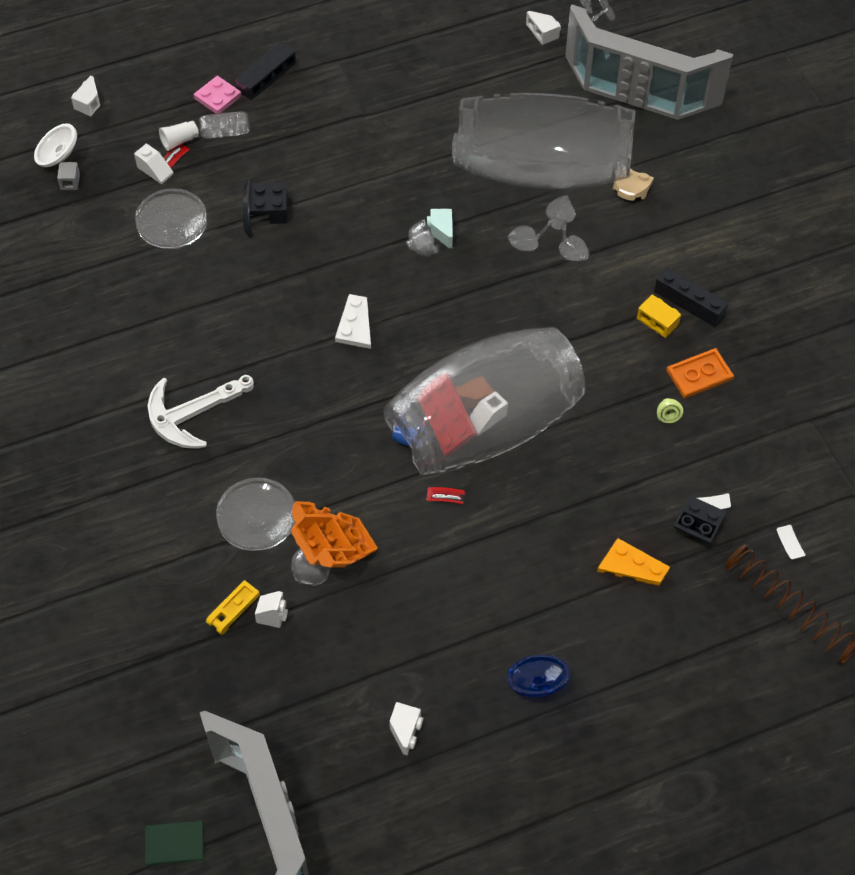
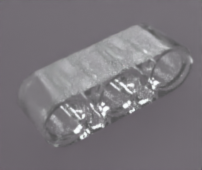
[199,112,250,138]

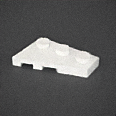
[335,294,371,349]

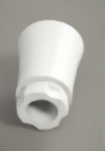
[159,121,199,151]

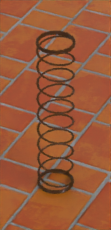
[725,544,855,665]

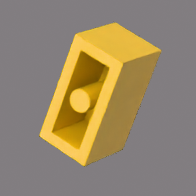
[637,295,681,338]

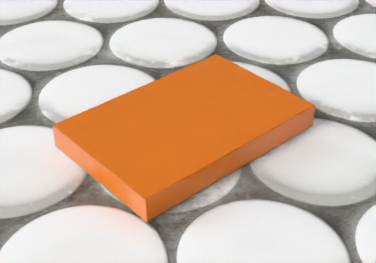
[666,348,734,399]

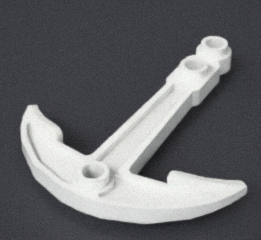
[148,375,254,448]

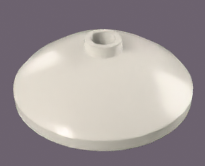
[34,124,77,167]

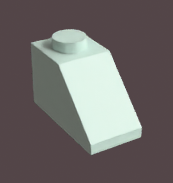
[427,209,452,248]

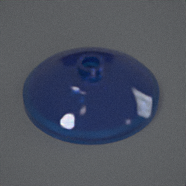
[507,654,570,698]

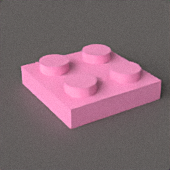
[194,76,242,115]

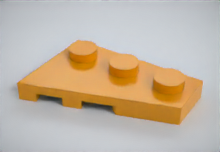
[597,538,670,586]

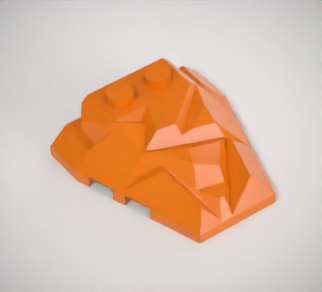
[291,501,378,567]

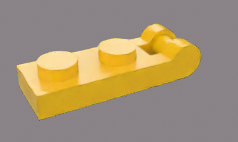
[206,580,260,635]

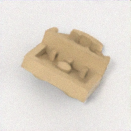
[613,167,654,201]

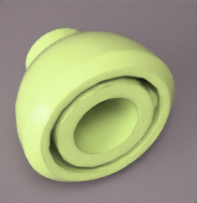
[657,398,683,423]

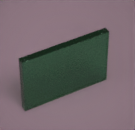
[145,821,203,865]

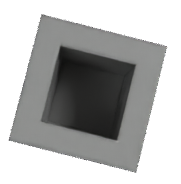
[57,162,80,190]

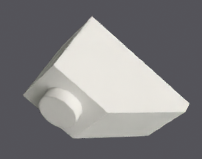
[526,11,561,45]
[134,144,174,184]

